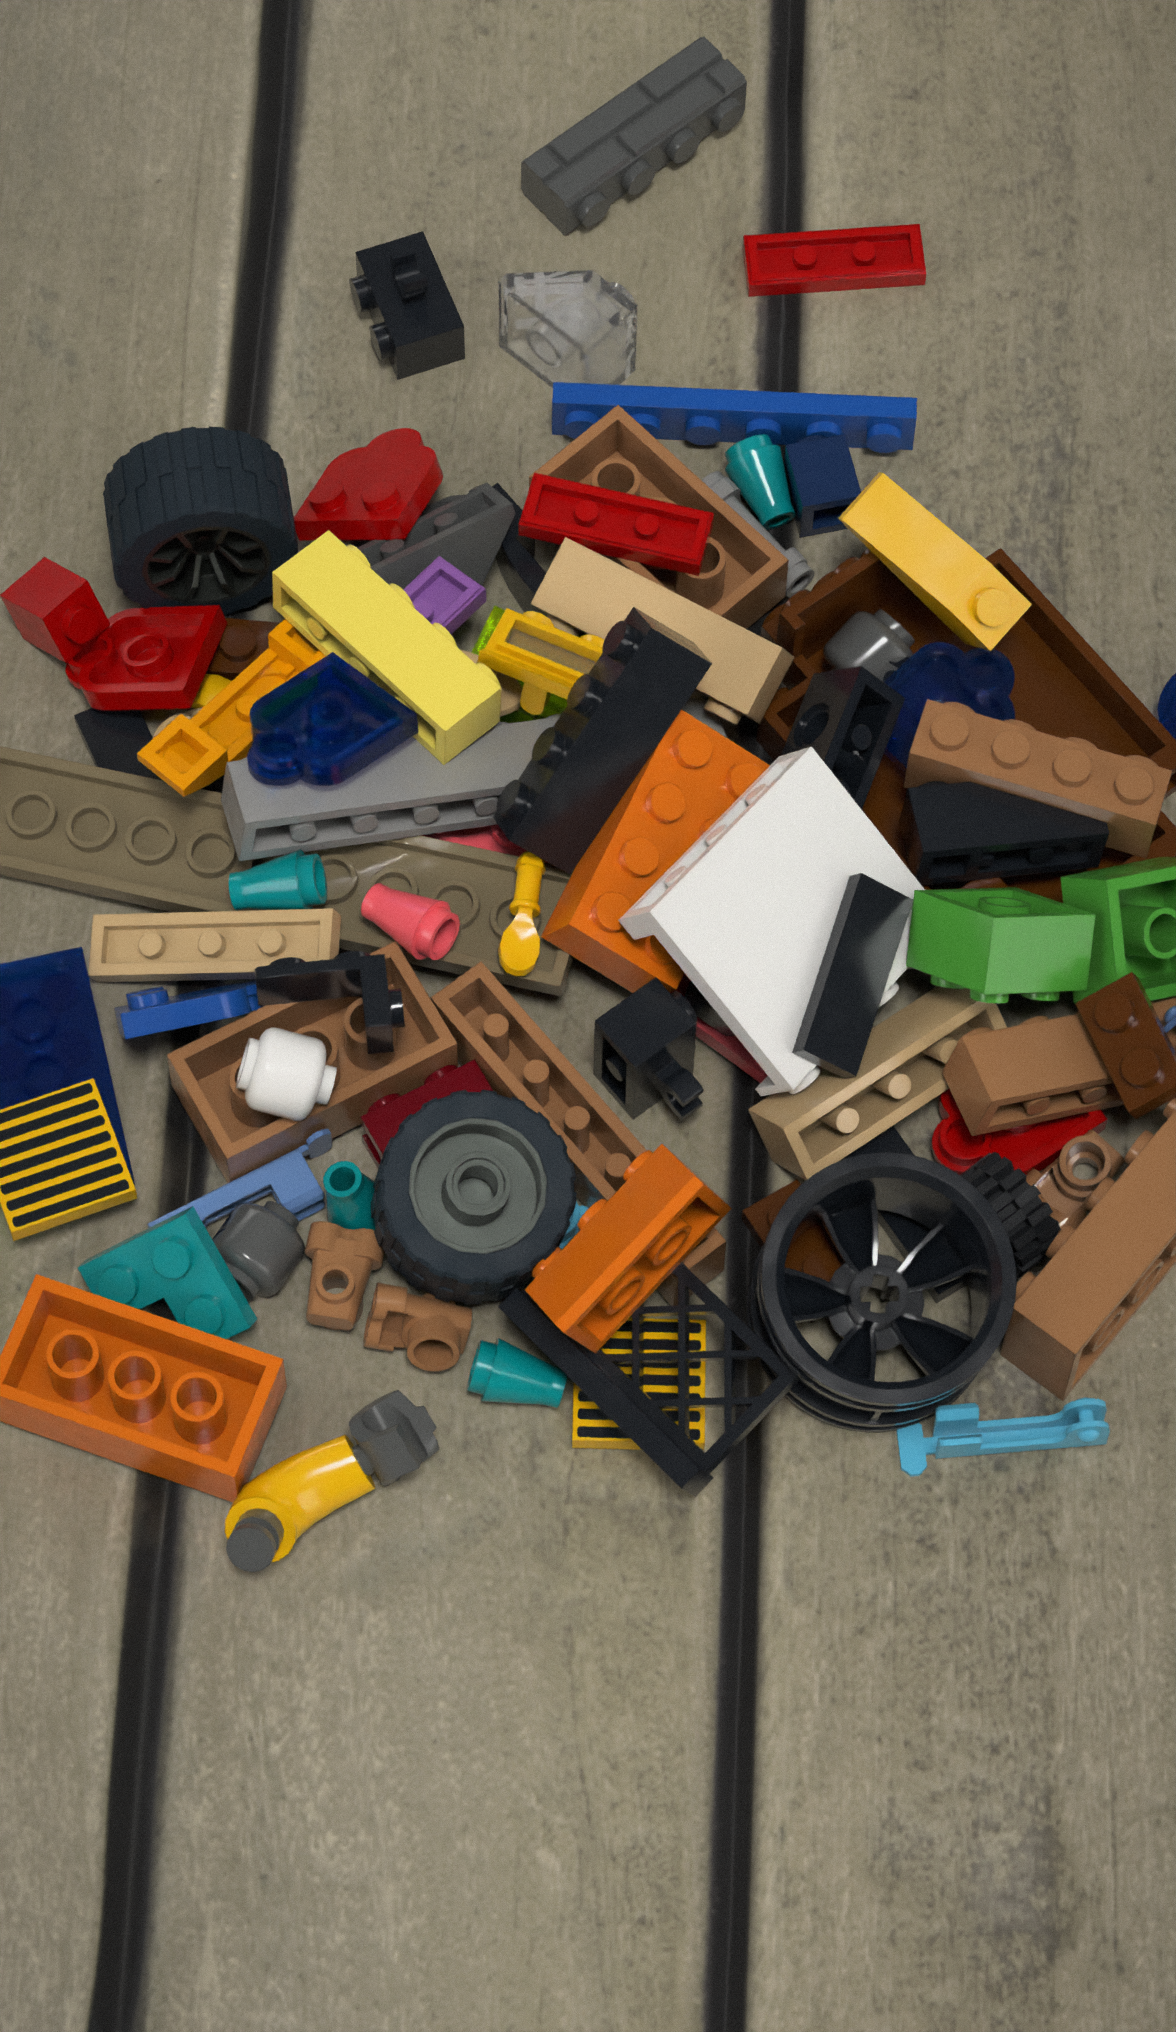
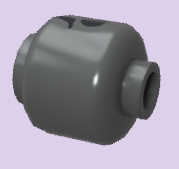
[823,609,915,689]
[212,1201,305,1300]

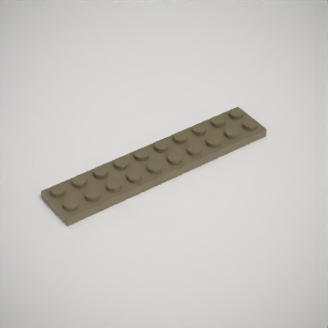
[0,746,575,996]

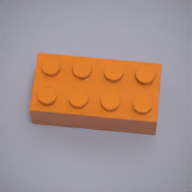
[541,709,770,993]
[0,1274,287,1502]

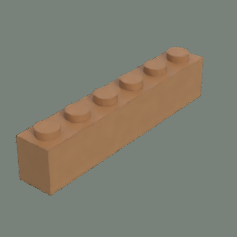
[430,961,726,1306]

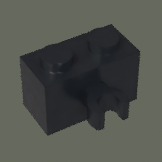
[349,231,465,380]
[593,977,704,1120]

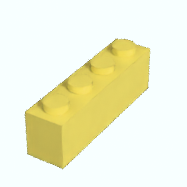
[272,530,502,765]

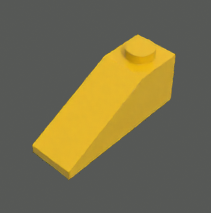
[838,472,1032,651]

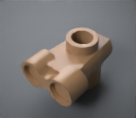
[1026,1129,1124,1232]
[305,1221,385,1330]
[363,1283,472,1371]

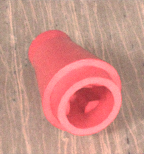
[361,883,460,960]

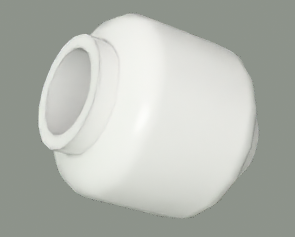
[236,1027,337,1121]

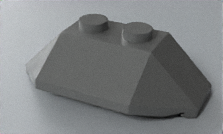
[272,483,515,591]

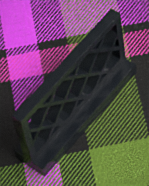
[498,1237,800,1497]

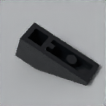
[899,781,1109,885]

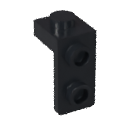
[255,951,405,1054]

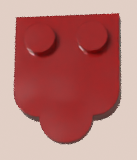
[294,428,443,541]
[65,605,227,711]
[931,1088,1108,1175]

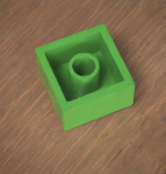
[1061,857,1176,1003]
[906,887,1096,1004]

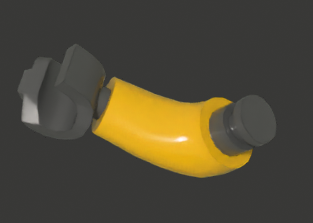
[225,1390,439,1572]

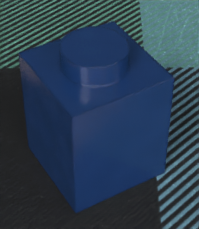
[784,434,861,538]

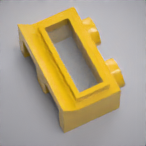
[477,608,604,715]

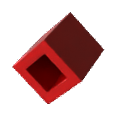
[0,557,111,663]

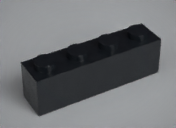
[493,607,712,874]

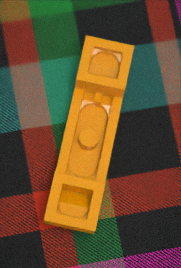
[137,619,329,797]

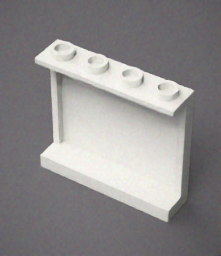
[618,746,925,1096]

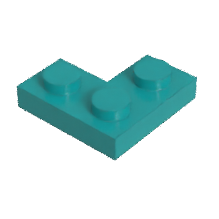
[78,1206,257,1339]

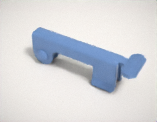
[147,1129,332,1228]

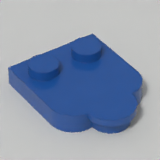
[114,981,263,1039]

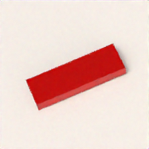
[743,224,926,297]
[519,473,714,576]

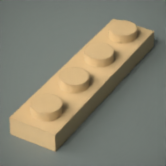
[88,908,341,982]

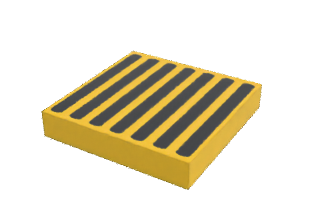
[0,1078,137,1241]
[572,1318,706,1450]

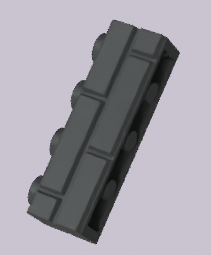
[521,37,747,235]

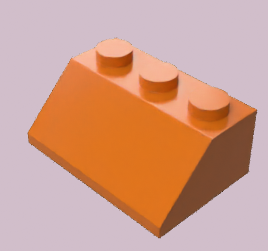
[525,1144,732,1354]

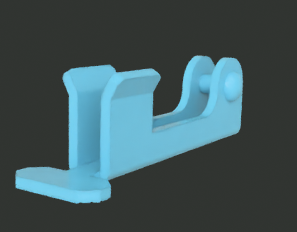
[896,1397,1110,1477]

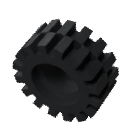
[960,1152,1061,1278]

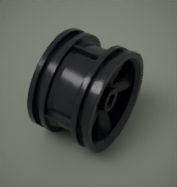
[746,1152,1017,1433]

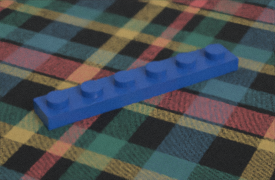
[552,382,917,453]

